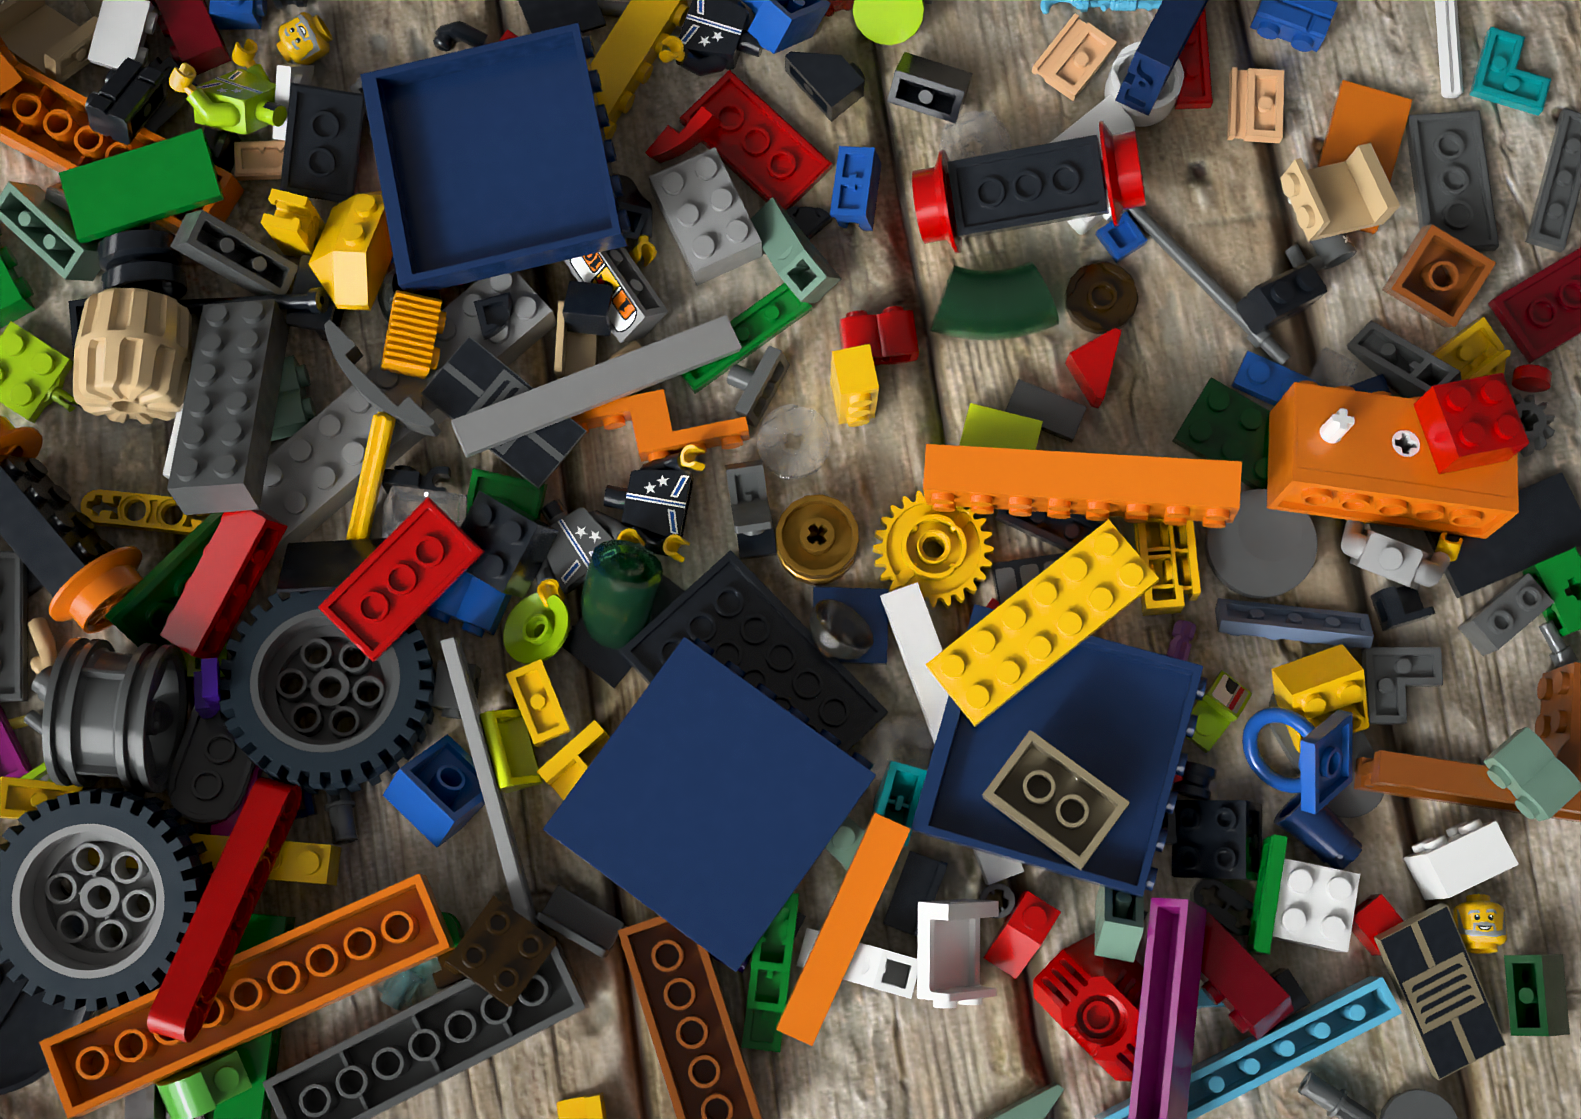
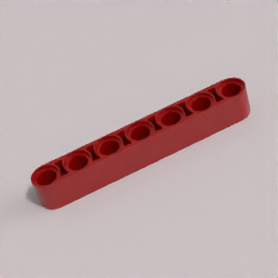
[147,777,302,1043]

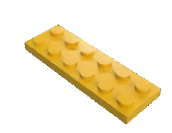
[925,519,1159,727]

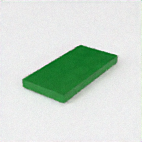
[59,129,225,244]

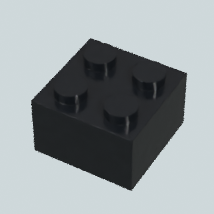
[461,491,559,598]

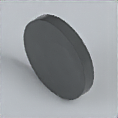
[1205,489,1317,599]

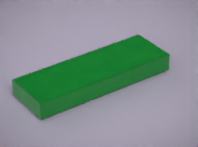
[1246,834,1288,956]

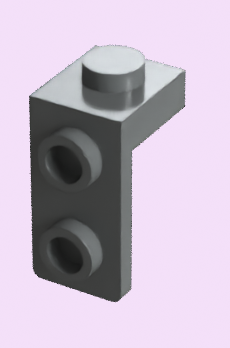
[725,459,773,536]

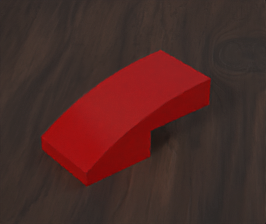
[645,106,722,163]

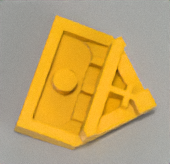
[1431,317,1511,380]

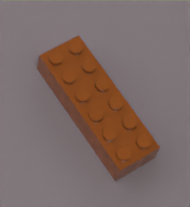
[617,916,764,1119]

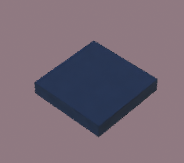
[812,587,889,665]

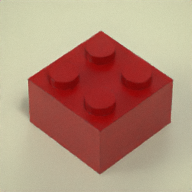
[1413,373,1529,474]

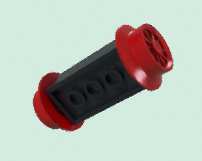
[912,121,1146,254]

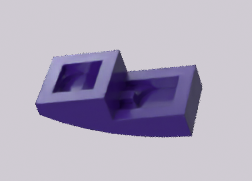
[194,658,221,719]

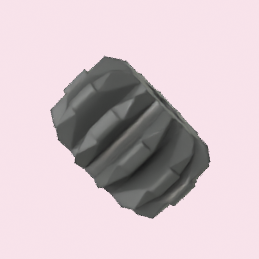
[1511,393,1555,457]

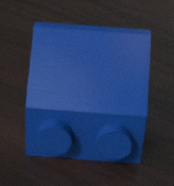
[383,734,485,848]

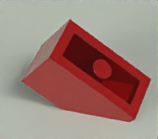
[983,891,1061,979]

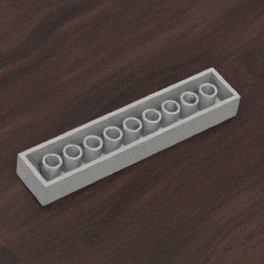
[260,272,557,563]

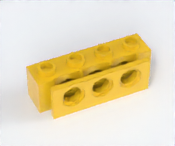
[1133,518,1201,616]

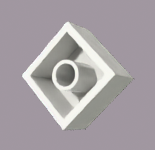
[1403,818,1519,900]
[1272,858,1360,952]

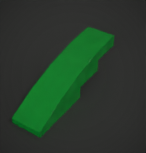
[741,893,800,1053]

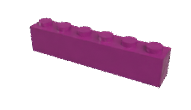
[1128,897,1207,1119]

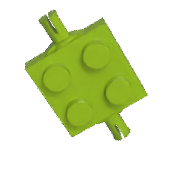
[0,321,78,423]

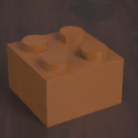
[1382,224,1496,328]

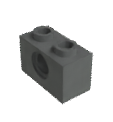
[1458,573,1554,656]

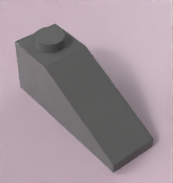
[1347,320,1462,398]

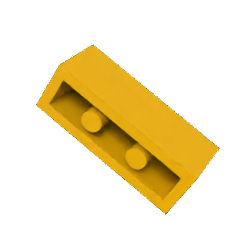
[830,344,879,427]

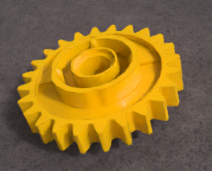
[873,490,994,610]

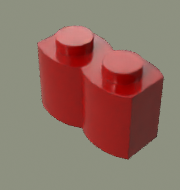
[839,306,919,366]

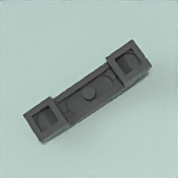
[324,319,442,437]

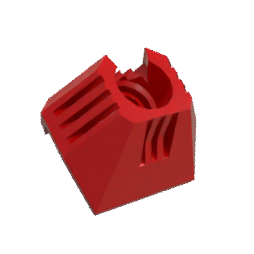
[1033,933,1144,1082]

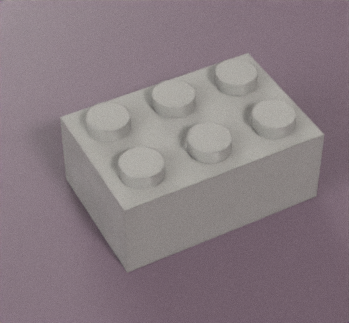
[649,147,762,286]

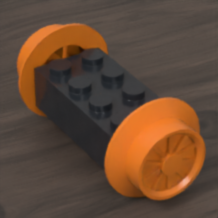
[0,416,143,634]

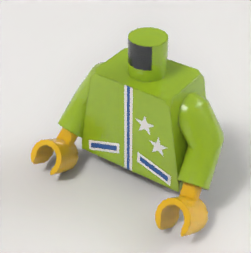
[169,38,287,134]

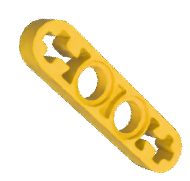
[81,489,210,535]

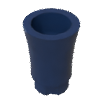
[1274,793,1363,870]

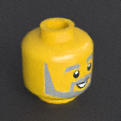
[276,12,333,65]
[1453,894,1507,954]

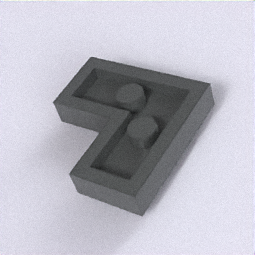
[1361,647,1443,725]

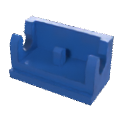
[830,146,882,231]

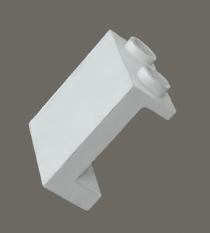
[917,899,999,1008]

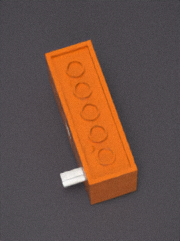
[1267,381,1519,539]

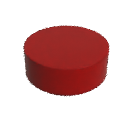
[1512,364,1552,393]

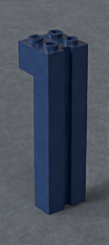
[1115,0,1209,116]

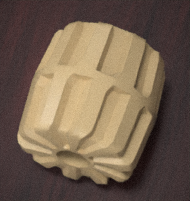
[73,288,192,424]

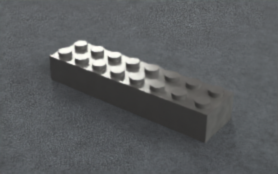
[262,936,590,1119]

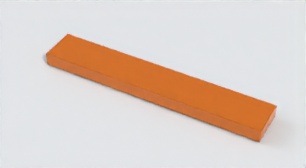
[776,811,911,1046]

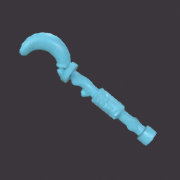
[1040,0,1163,14]

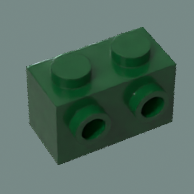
[1504,954,1570,1036]

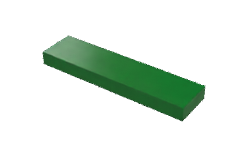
[681,282,812,394]

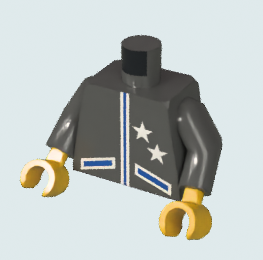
[535,499,645,607]

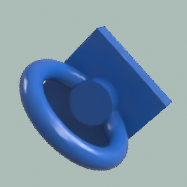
[1242,707,1353,814]

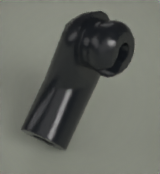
[433,21,488,52]

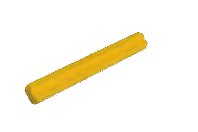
[346,412,396,540]

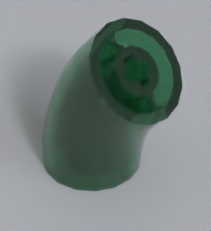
[930,261,1059,341]
[581,539,663,650]

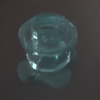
[377,969,428,1011]

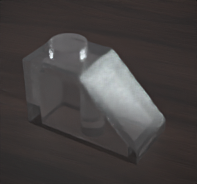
[382,485,467,538]

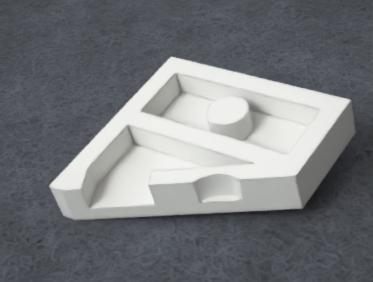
[272,63,314,140]

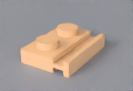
[1032,13,1117,101]
[1227,67,1284,143]

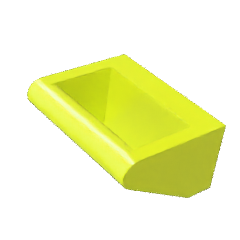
[480,709,543,794]

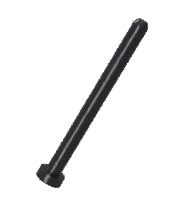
[177,287,329,314]

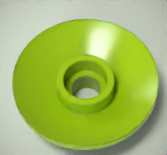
[503,593,570,665]

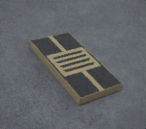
[1374,903,1506,1080]

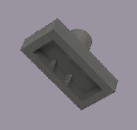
[727,346,790,428]

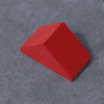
[1065,328,1122,409]

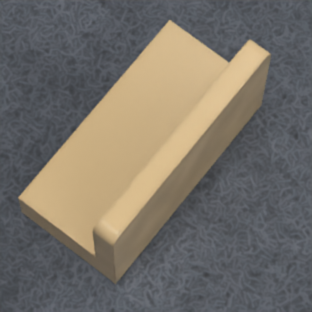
[554,301,598,379]

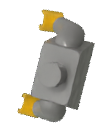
[1341,520,1463,590]

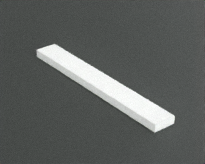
[880,582,1024,885]

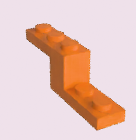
[571,389,750,462]

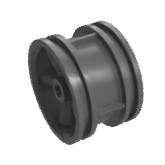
[42,637,189,793]

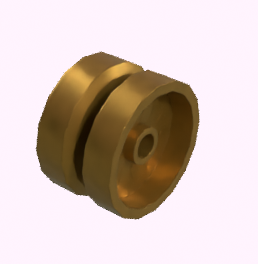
[776,494,859,585]

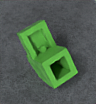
[155,1049,252,1119]

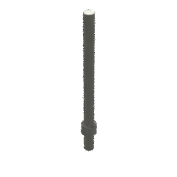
[1128,207,1291,365]

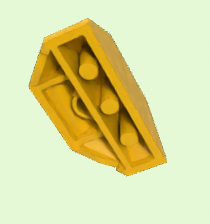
[308,191,393,311]

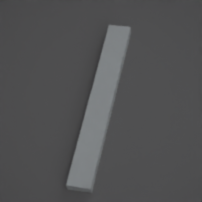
[451,315,742,458]
[440,637,540,928]

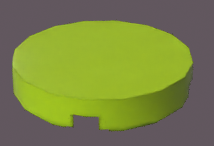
[853,0,925,45]

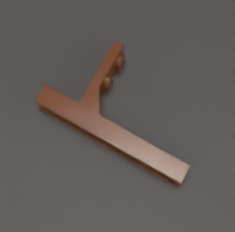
[1354,662,1581,823]

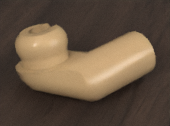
[28,617,57,675]

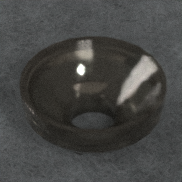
[809,599,874,659]

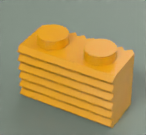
[380,290,447,379]

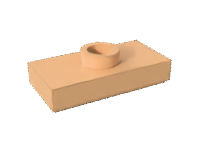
[234,140,285,181]

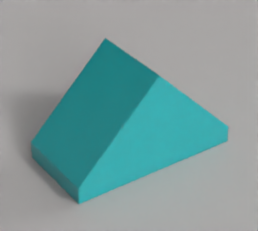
[872,760,927,846]

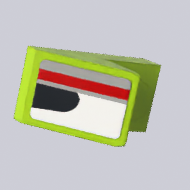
[1186,670,1253,753]

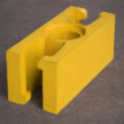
[261,188,325,258]

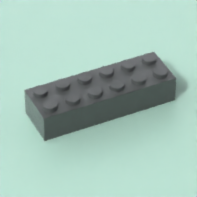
[167,299,290,515]

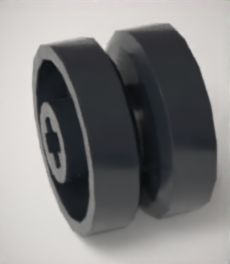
[97,229,187,300]

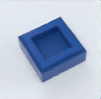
[1095,211,1148,263]

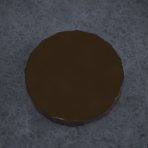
[1064,261,1139,334]

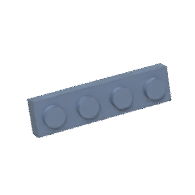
[1215,598,1374,649]

